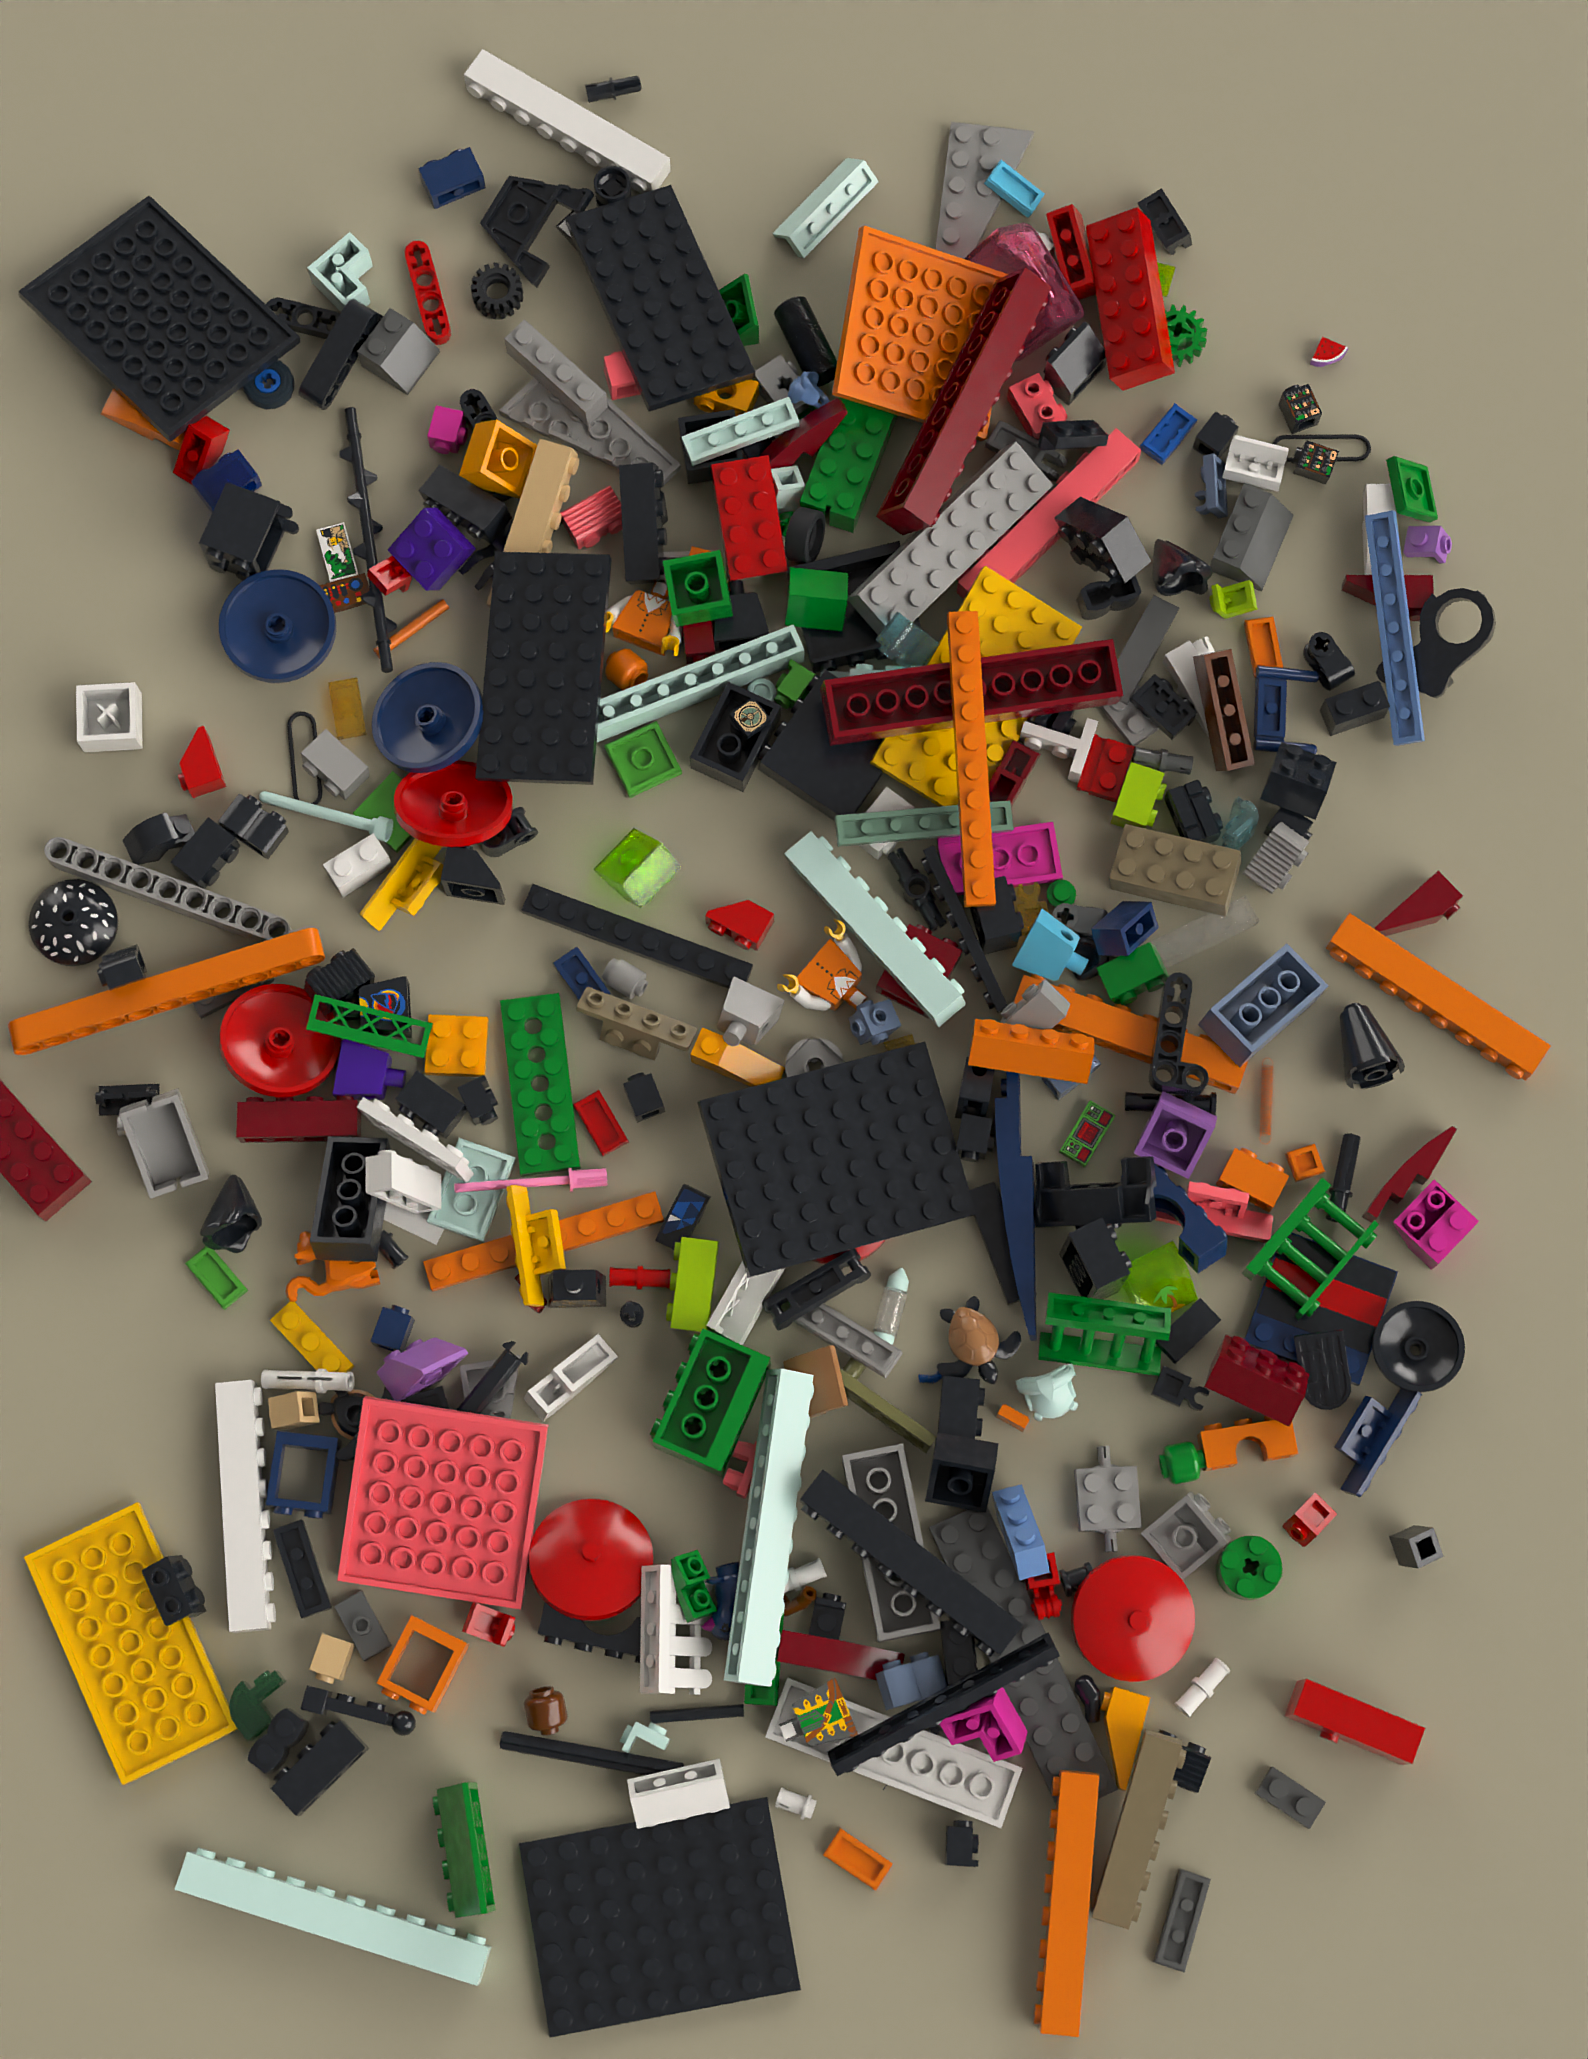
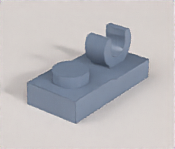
[1195,453,1228,518]

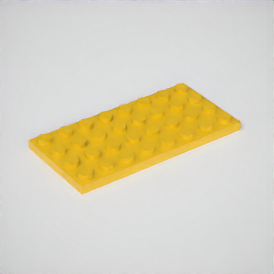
[870,566,1082,807]
[24,1502,239,1785]

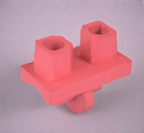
[723,1441,757,1499]

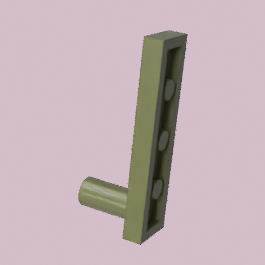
[840,1358,937,1453]

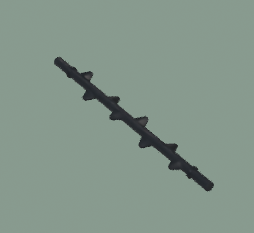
[339,407,397,673]

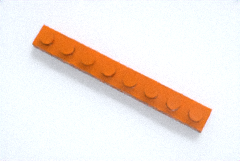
[423,1191,664,1292]

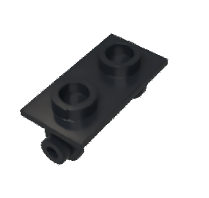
[95,1084,160,1116]

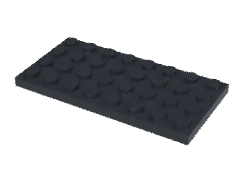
[566,185,756,412]
[475,552,612,785]

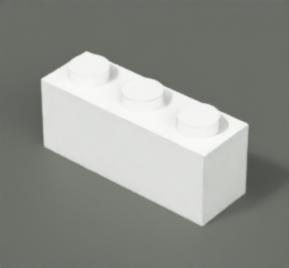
[366,1150,441,1214]
[627,1759,730,1829]

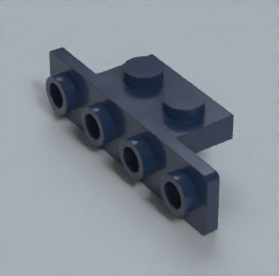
[1334,1388,1422,1497]

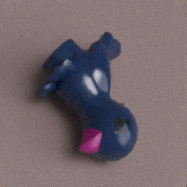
[701,1561,740,1641]

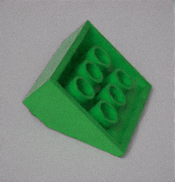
[433,1782,496,1918]

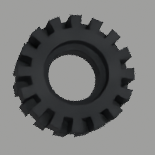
[471,263,523,319]

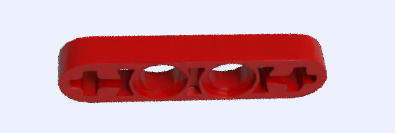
[404,240,451,345]

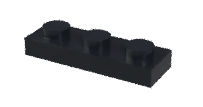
[273,1519,332,1619]

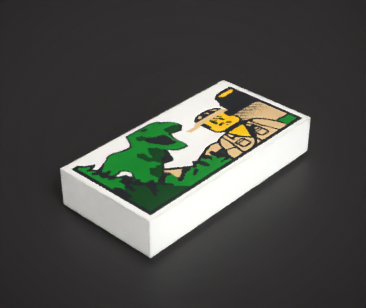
[316,522,358,582]

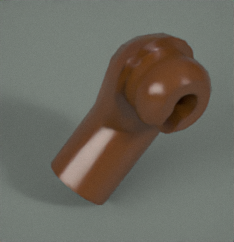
[783,1586,817,1617]

